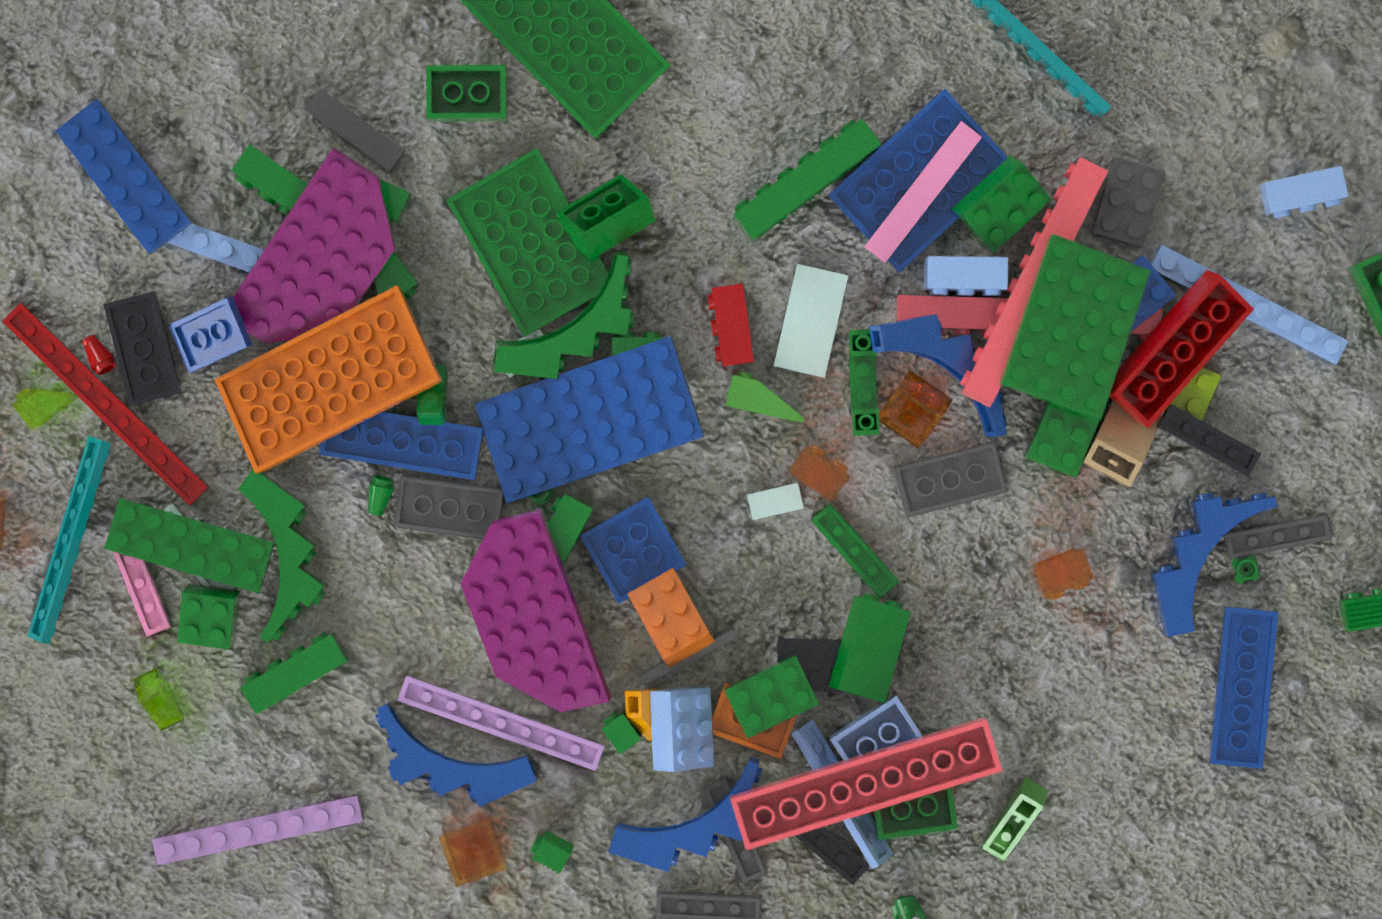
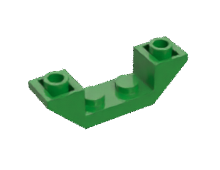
[849,329,880,436]

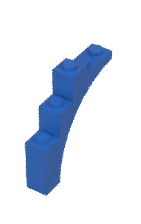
[869,314,1007,437]
[1152,492,1277,637]
[375,702,538,807]
[608,757,763,872]

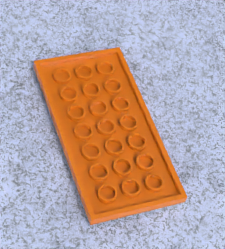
[214,285,442,474]

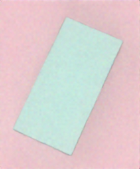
[774,264,848,378]

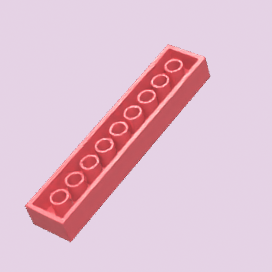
[730,717,1003,850]

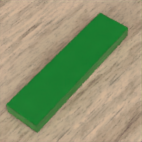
[811,503,899,599]

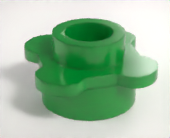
[1231,555,1260,584]

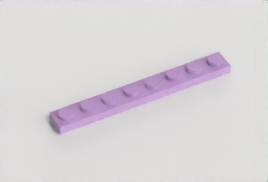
[397,675,605,771]
[152,795,364,865]

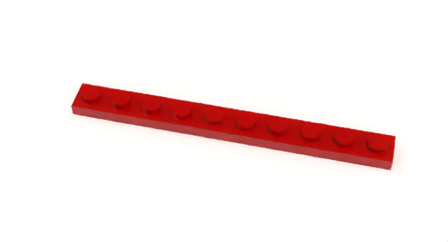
[2,303,209,506]

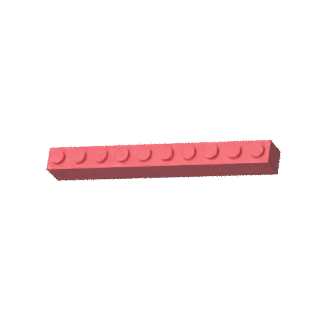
[960,157,1108,407]
[896,295,1162,340]

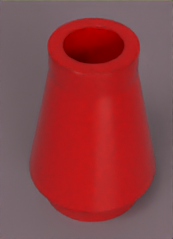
[82,335,116,375]

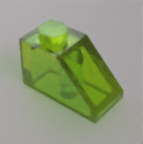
[12,388,78,430]
[133,668,185,731]

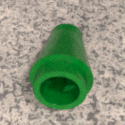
[368,475,395,516]

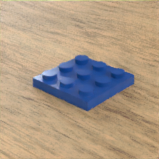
[580,497,687,604]

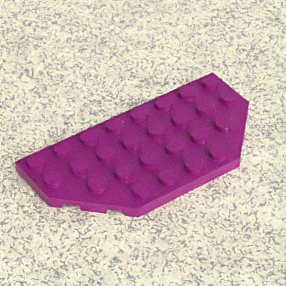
[233,147,395,344]
[460,509,611,712]

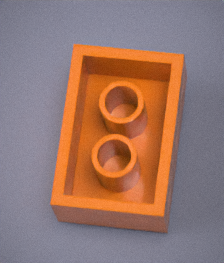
[628,568,715,668]

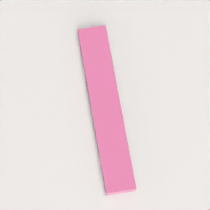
[864,121,982,263]

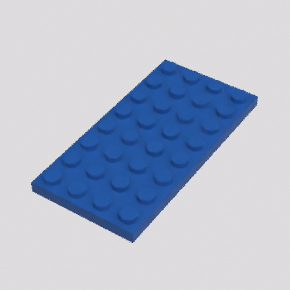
[475,336,705,503]

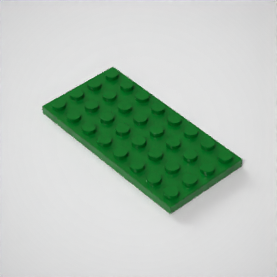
[459,0,671,140]

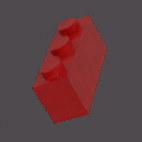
[707,284,754,367]

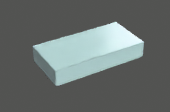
[747,483,804,520]

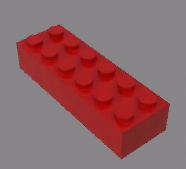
[1109,270,1254,428]

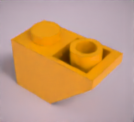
[625,688,662,741]

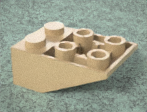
[1082,399,1162,487]

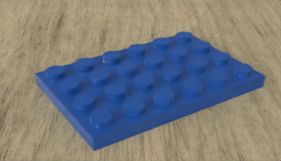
[828,88,1008,273]

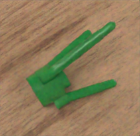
[891,895,927,919]

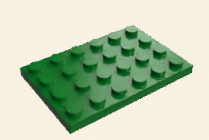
[446,148,608,337]
[999,234,1150,421]

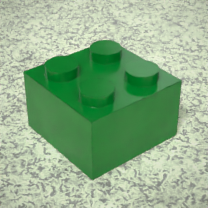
[177,584,240,650]

